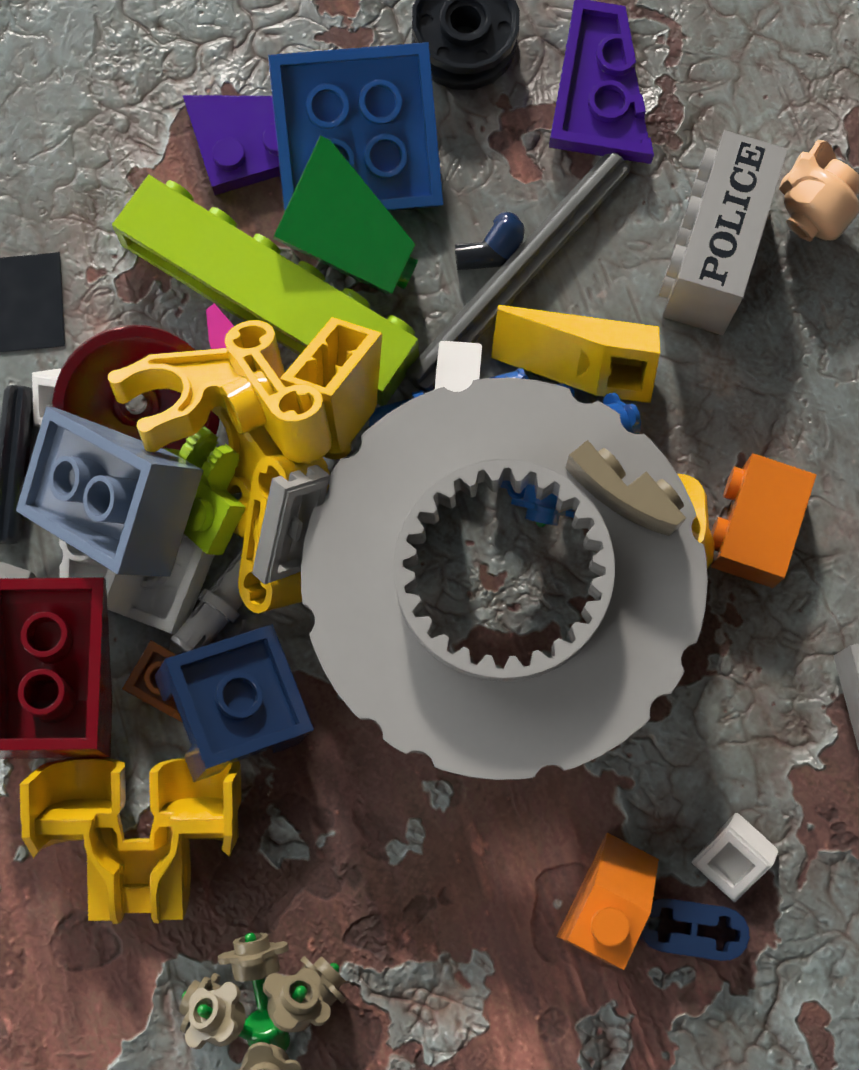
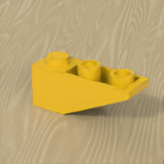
[491,305,660,403]

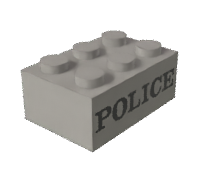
[658,130,788,336]

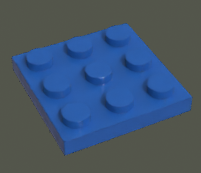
[268,42,443,212]

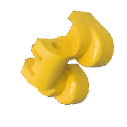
[20,758,241,924]

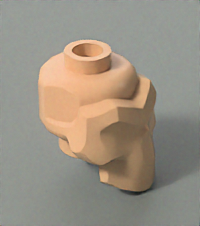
[779,139,859,242]

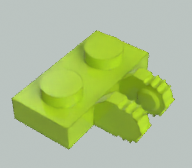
[163,426,246,555]

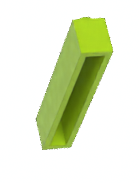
[112,174,419,406]

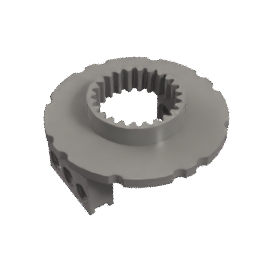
[301,378,708,780]

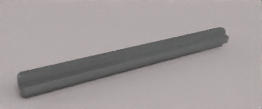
[406,153,629,392]

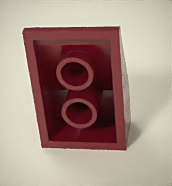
[0,577,113,759]

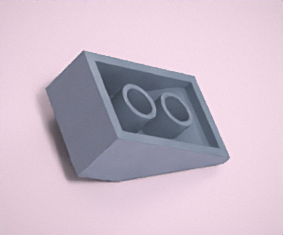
[16,406,203,577]

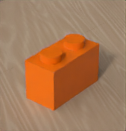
[710,453,817,588]

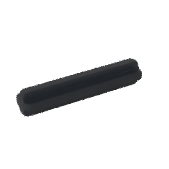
[0,385,33,545]

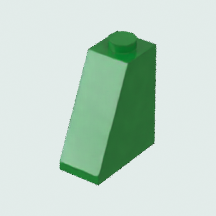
[272,135,418,295]

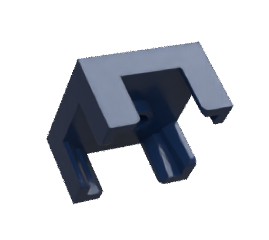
[154,624,314,782]

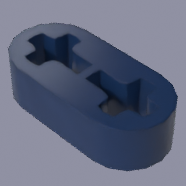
[640,899,750,961]

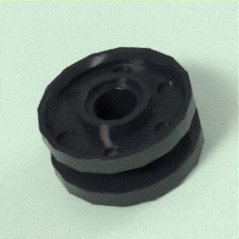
[412,0,520,90]

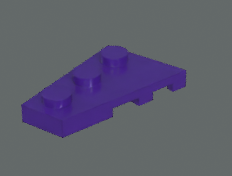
[549,0,654,164]
[183,95,280,196]

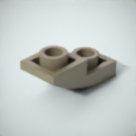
[565,440,686,536]

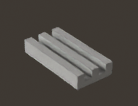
[252,465,330,585]

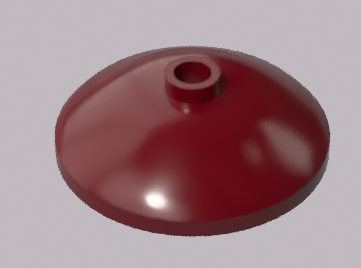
[52,325,220,450]

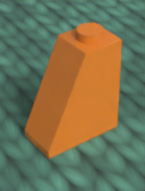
[556,833,659,970]

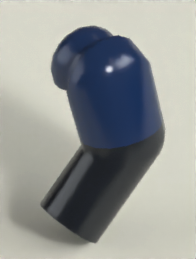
[455,212,525,270]

